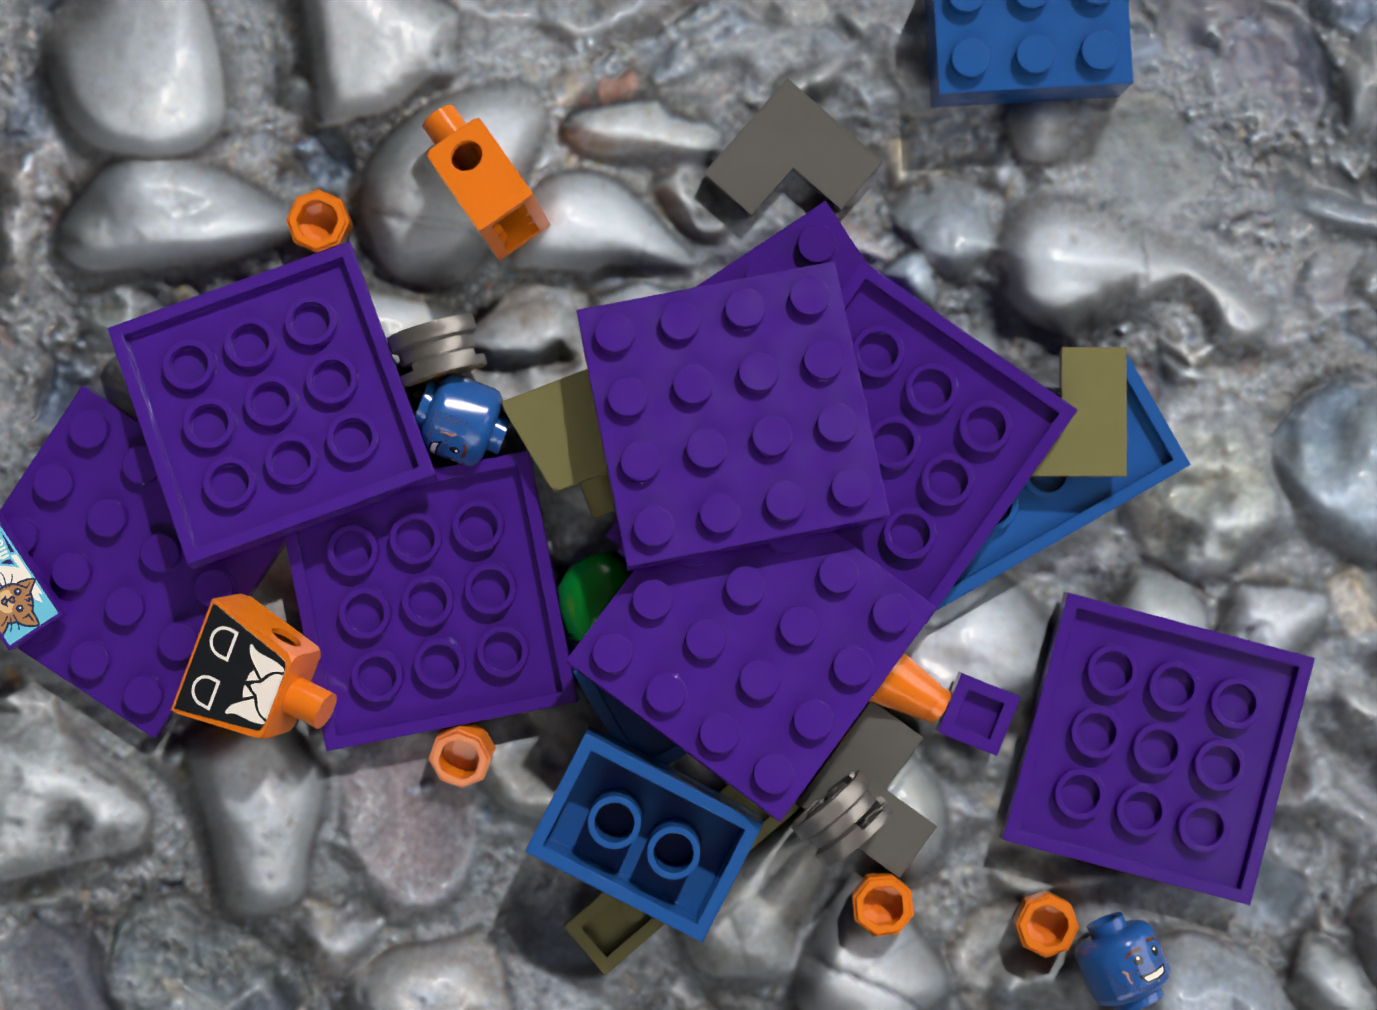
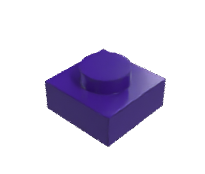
[935,671,1021,756]

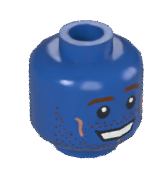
[415,373,510,467]
[1075,912,1171,1010]

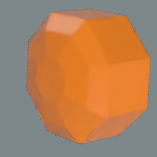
[286,189,353,254]
[429,723,496,788]
[851,872,914,937]
[1012,890,1079,958]

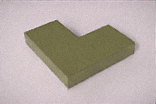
[1031,347,1127,478]

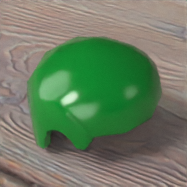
[557,550,634,642]

